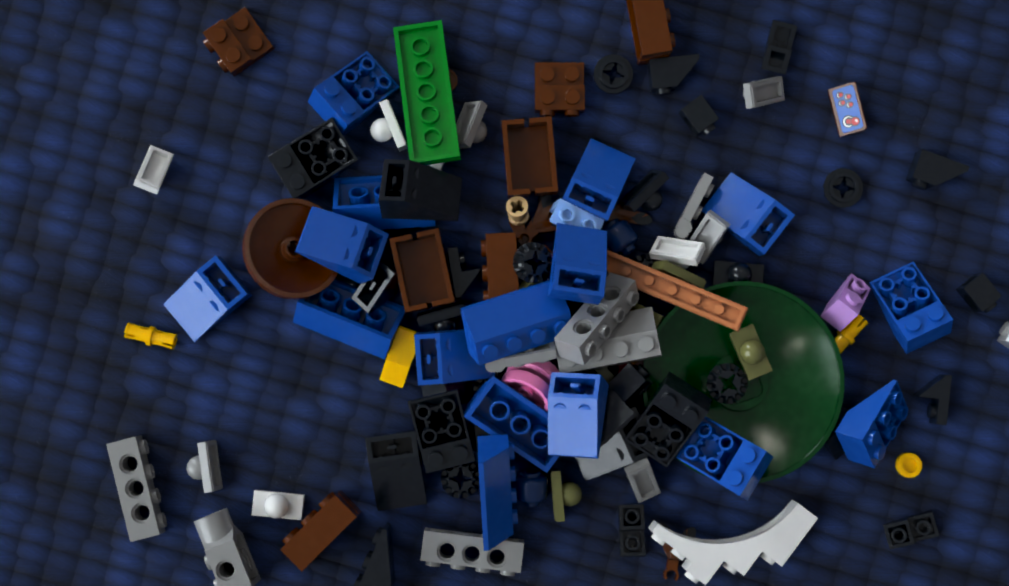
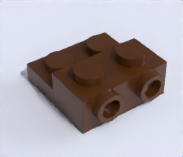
[203,7,275,77]
[535,62,585,117]

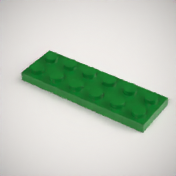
[393,20,461,165]

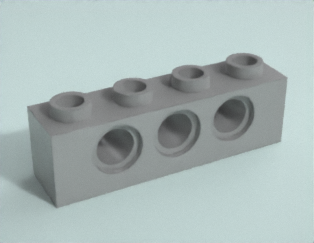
[554,272,639,365]
[106,435,167,542]
[420,527,524,576]

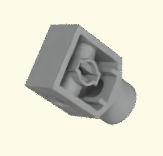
[194,508,261,586]

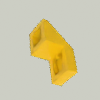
[379,326,417,388]

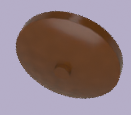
[242,198,338,299]

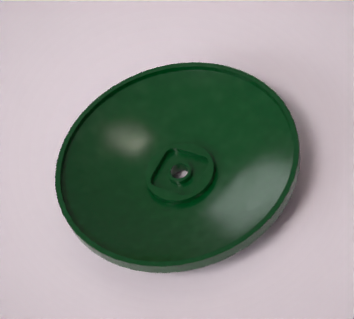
[642,281,845,483]

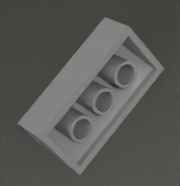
[554,307,662,373]

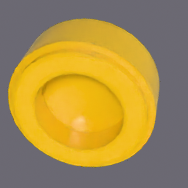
[895,452,922,478]

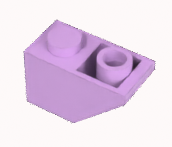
[820,273,871,332]

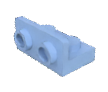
[549,198,605,230]

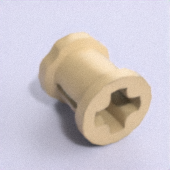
[506,196,530,226]

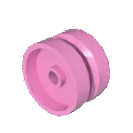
[501,361,559,411]

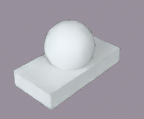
[370,99,408,152]
[133,145,174,194]
[649,236,706,269]
[251,490,305,520]

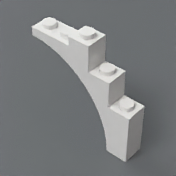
[648,500,818,585]

